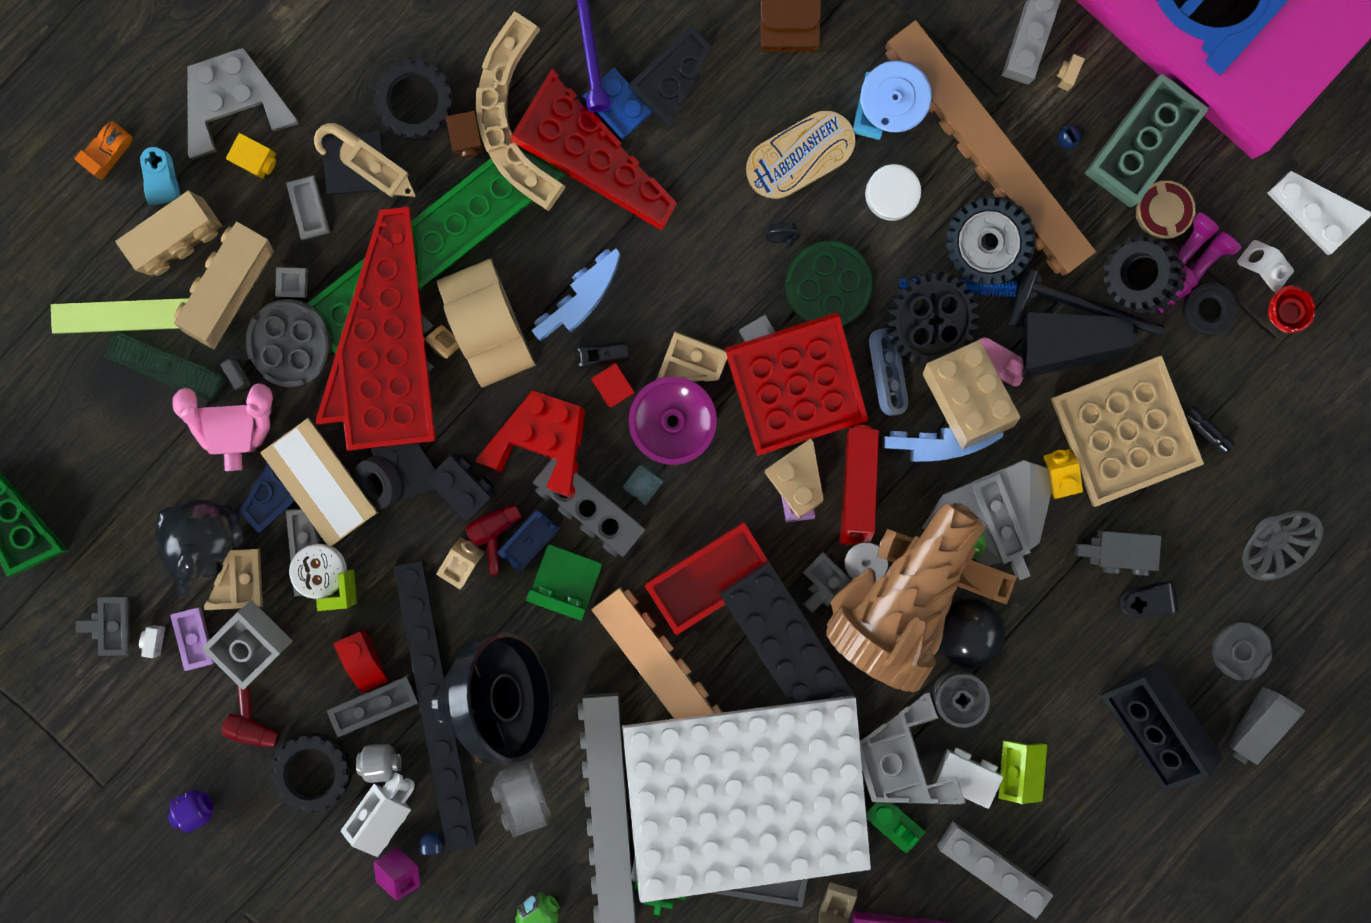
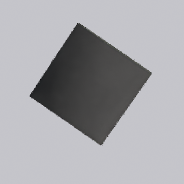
[323,132,383,195]

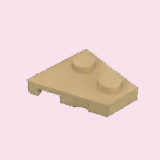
[204,549,263,610]

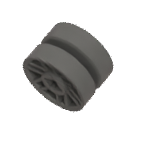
[932,670,990,728]

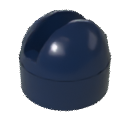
[1057,125,1082,150]
[419,833,443,855]

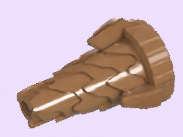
[826,503,987,692]

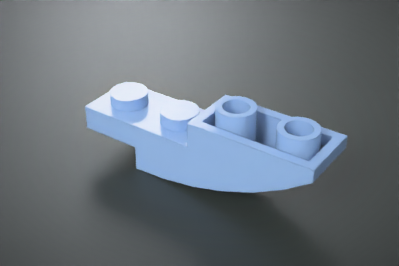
[532,249,621,341]
[882,426,1003,461]

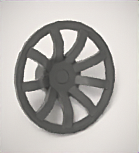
[1242,510,1323,581]

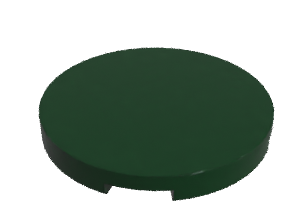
[785,241,873,326]

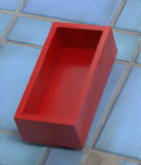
[644,522,768,635]

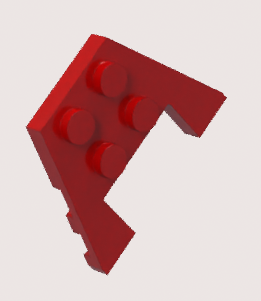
[475,390,585,499]

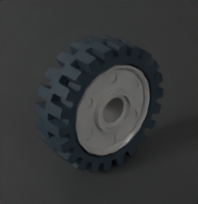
[946,196,1036,285]

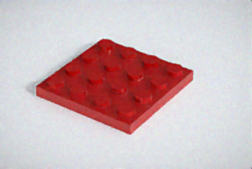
[724,312,868,456]

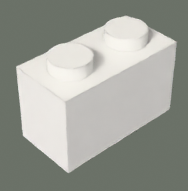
[932,747,1003,809]

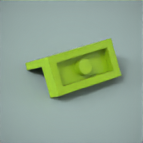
[316,569,357,611]
[998,740,1047,804]

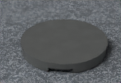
[246,299,332,387]

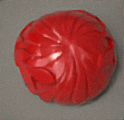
[1268,285,1316,333]

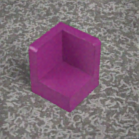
[373,848,420,901]

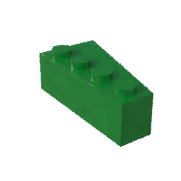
[0,471,69,577]

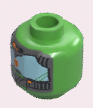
[515,892,560,923]

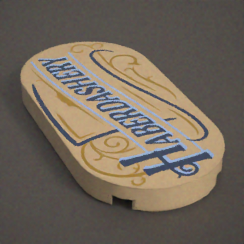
[746,111,855,199]

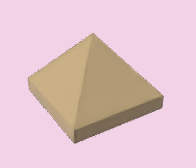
[425,324,459,359]

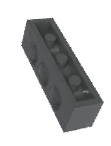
[533,459,646,557]

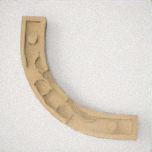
[476,11,566,211]

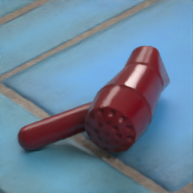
[466,503,522,576]
[222,685,280,748]

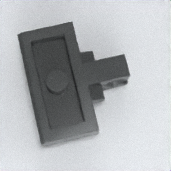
[802,552,852,613]
[76,596,130,656]

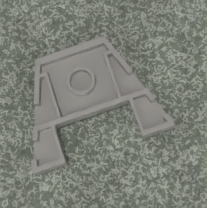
[187,48,299,160]
[860,692,966,805]

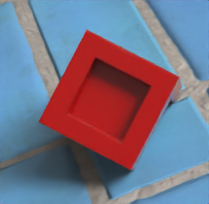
[591,363,635,408]

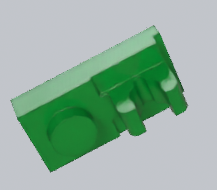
[866,802,925,854]

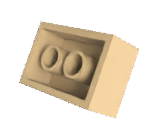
[115,190,223,276]
[923,340,1020,451]

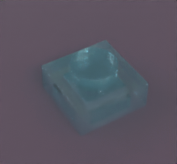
[623,465,663,505]

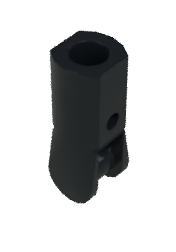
[575,341,629,367]

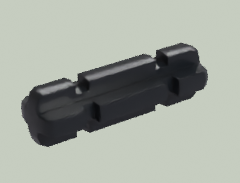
[1185,407,1235,454]

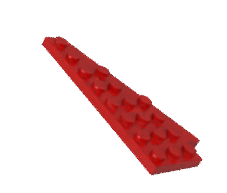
[316,207,436,451]

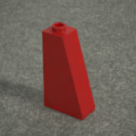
[840,425,879,545]

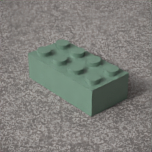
[1084,73,1209,208]

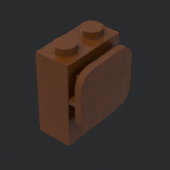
[760,0,821,52]

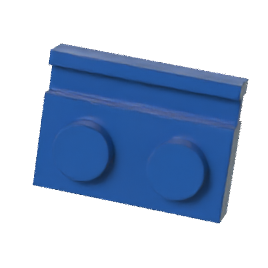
[583,68,652,140]

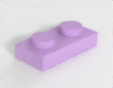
[170,607,215,671]

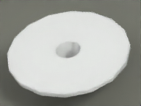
[845,543,888,581]

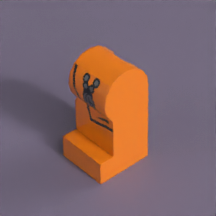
[74,121,133,180]

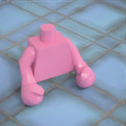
[173,383,273,471]

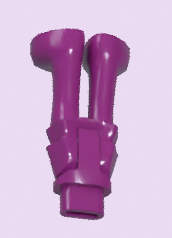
[1151,212,1242,313]

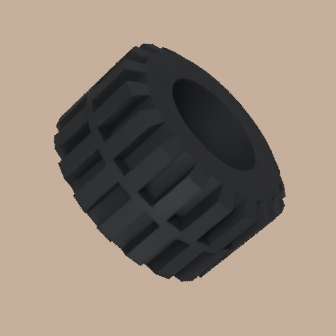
[1104,235,1186,314]

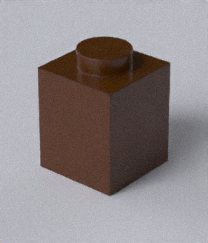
[446,111,484,158]

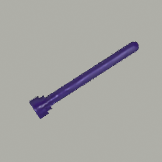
[577,0,611,112]

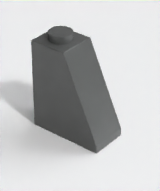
[1225,687,1305,765]

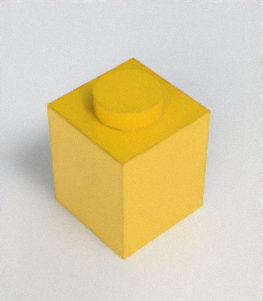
[226,133,276,179]

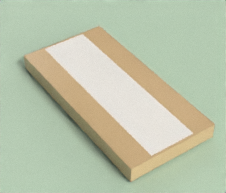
[260,418,378,547]

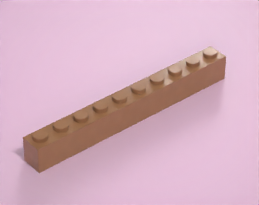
[885,20,1096,276]

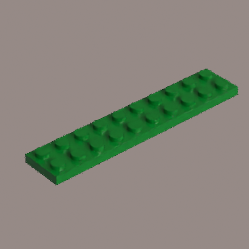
[307,145,565,354]

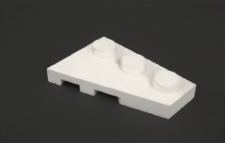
[1267,171,1371,255]

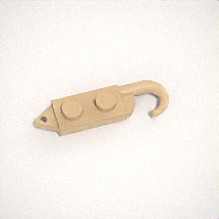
[314,123,416,198]

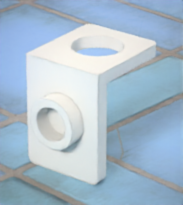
[1237,240,1294,292]

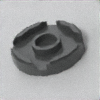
[1212,622,1272,680]

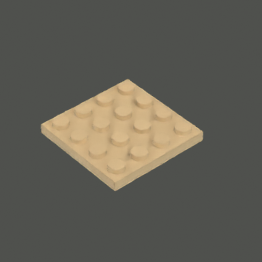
[1051,355,1204,507]

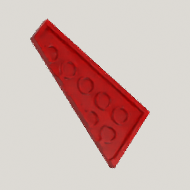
[510,69,677,230]

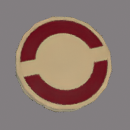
[1135,181,1195,239]

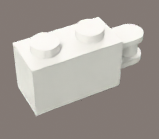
[341,773,415,857]

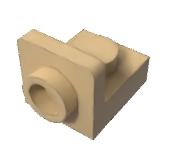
[436,537,484,590]

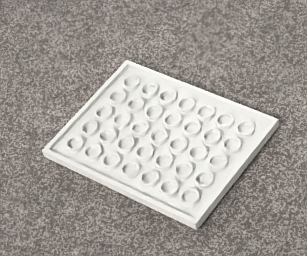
[622,696,871,903]

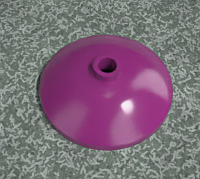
[629,377,717,465]

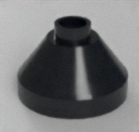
[432,632,553,764]

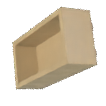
[174,221,274,350]

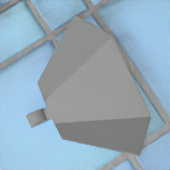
[922,460,1052,580]

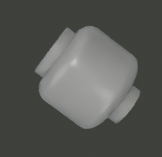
[356,744,401,783]

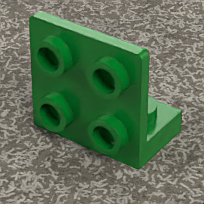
[526,545,602,621]

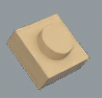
[1057,54,1085,91]

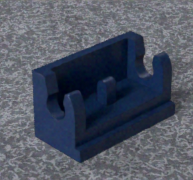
[497,509,560,571]

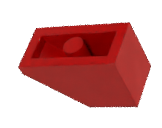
[334,629,389,694]

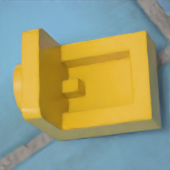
[1044,449,1083,499]

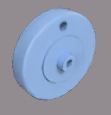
[860,60,932,132]

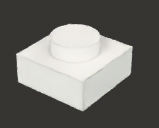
[139,625,165,658]

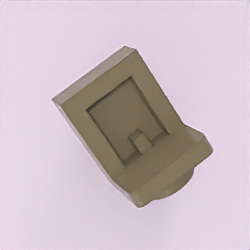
[818,882,857,923]

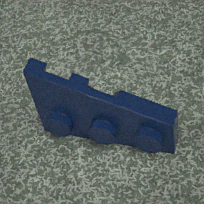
[239,432,296,533]

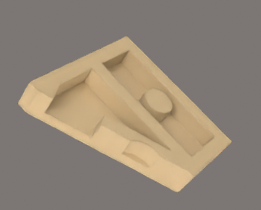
[656,331,727,382]
[765,439,823,519]

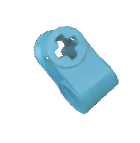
[140,147,180,206]

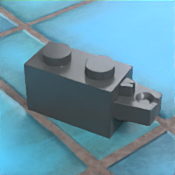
[1074,530,1161,576]

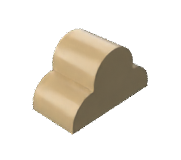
[437,258,536,388]

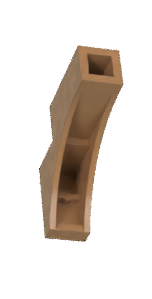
[877,529,1017,604]

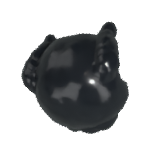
[155,500,244,597]

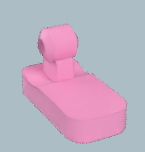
[977,338,1025,387]

